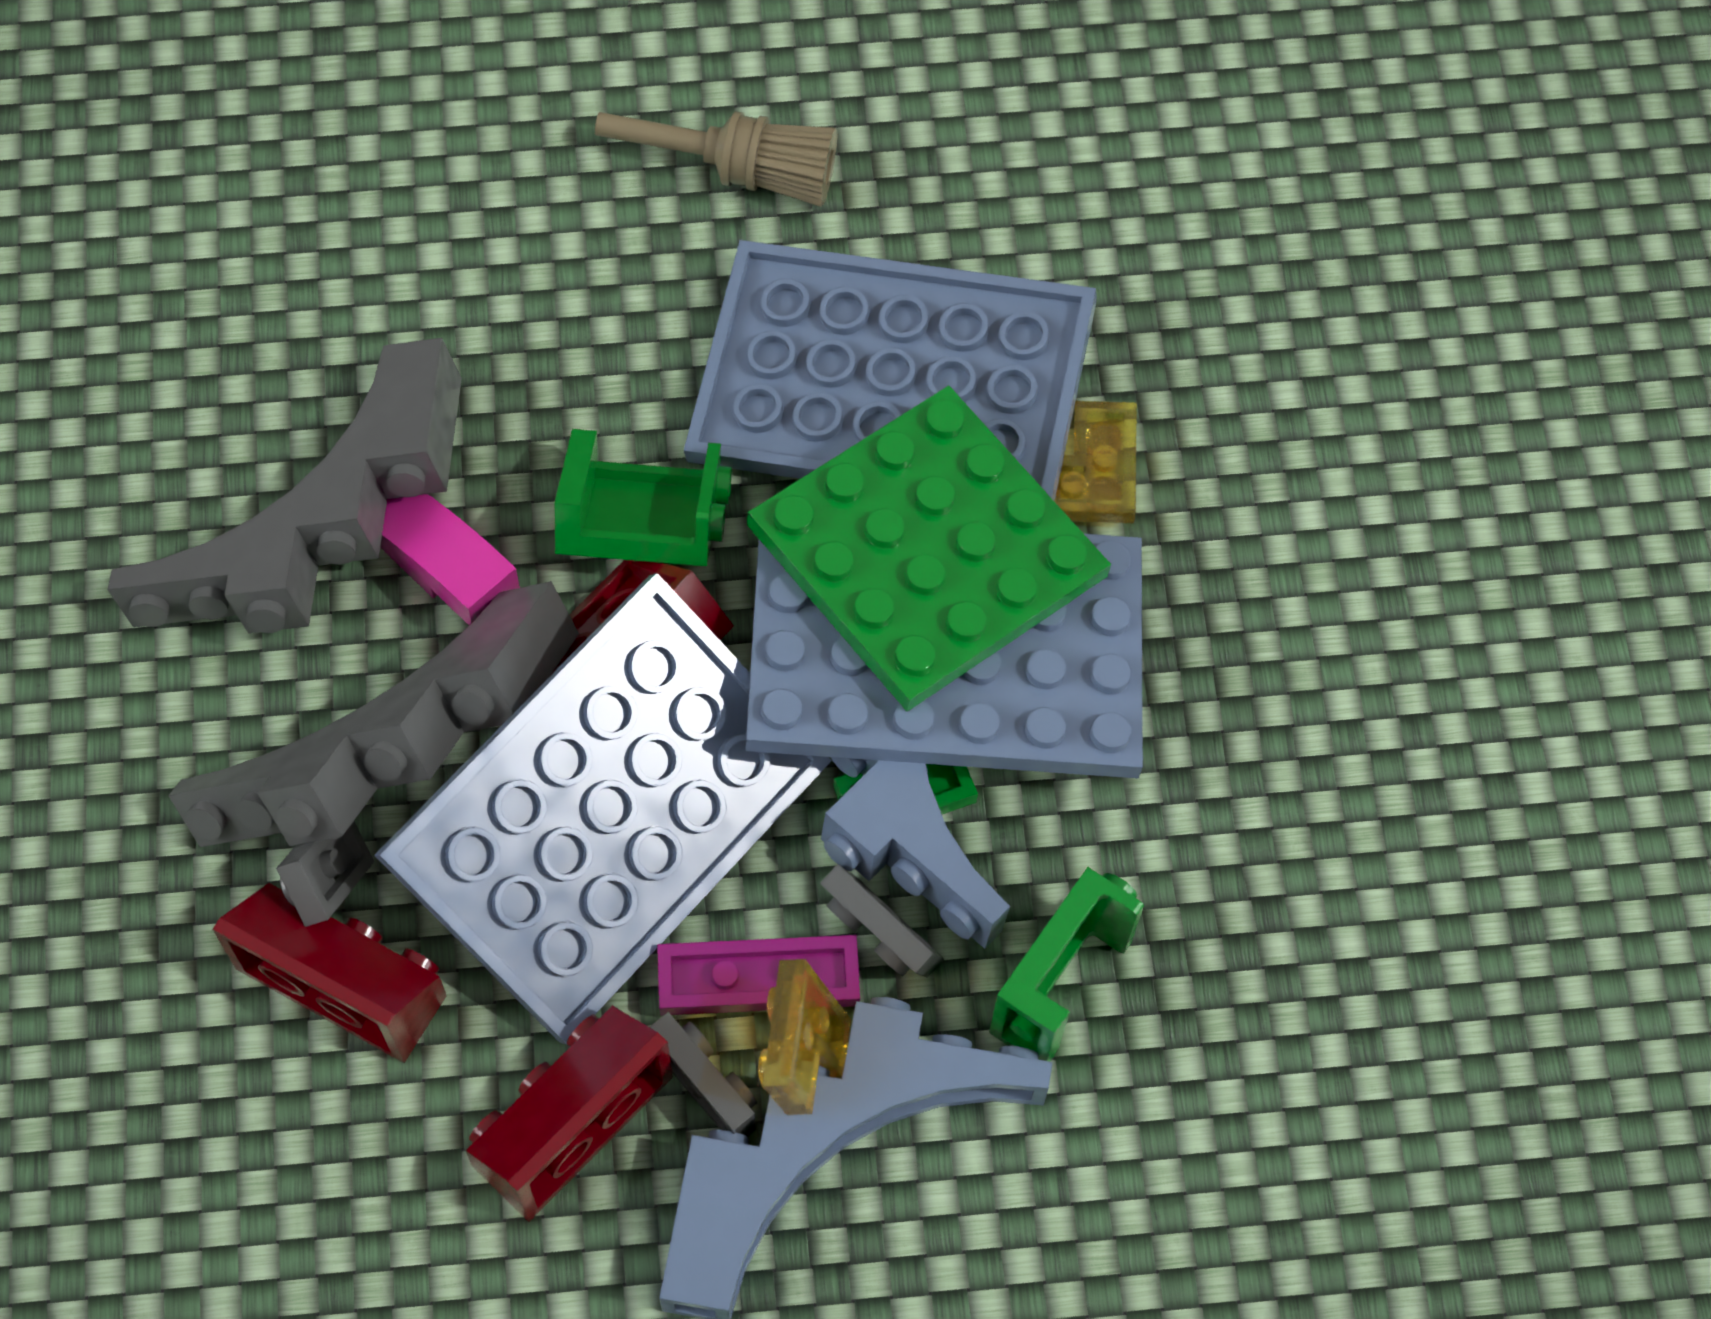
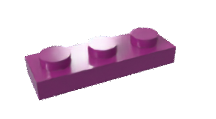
[657,935,860,1016]

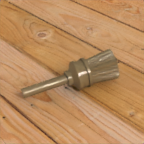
[595,111,838,207]

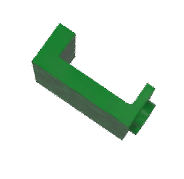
[554,429,732,566]
[989,867,1144,1062]

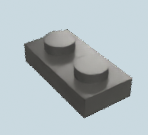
[276,821,374,927]
[820,864,945,978]
[650,1012,757,1137]

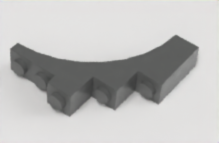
[107,338,462,634]
[168,581,579,847]

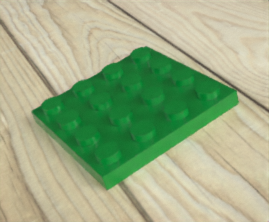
[747,385,1111,712]

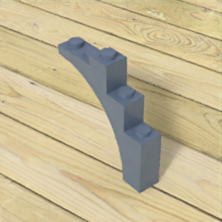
[821,757,1010,949]
[659,997,1053,1319]

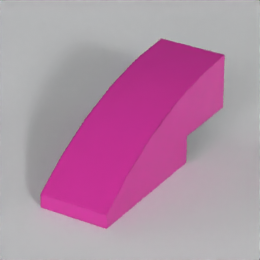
[380,494,520,625]

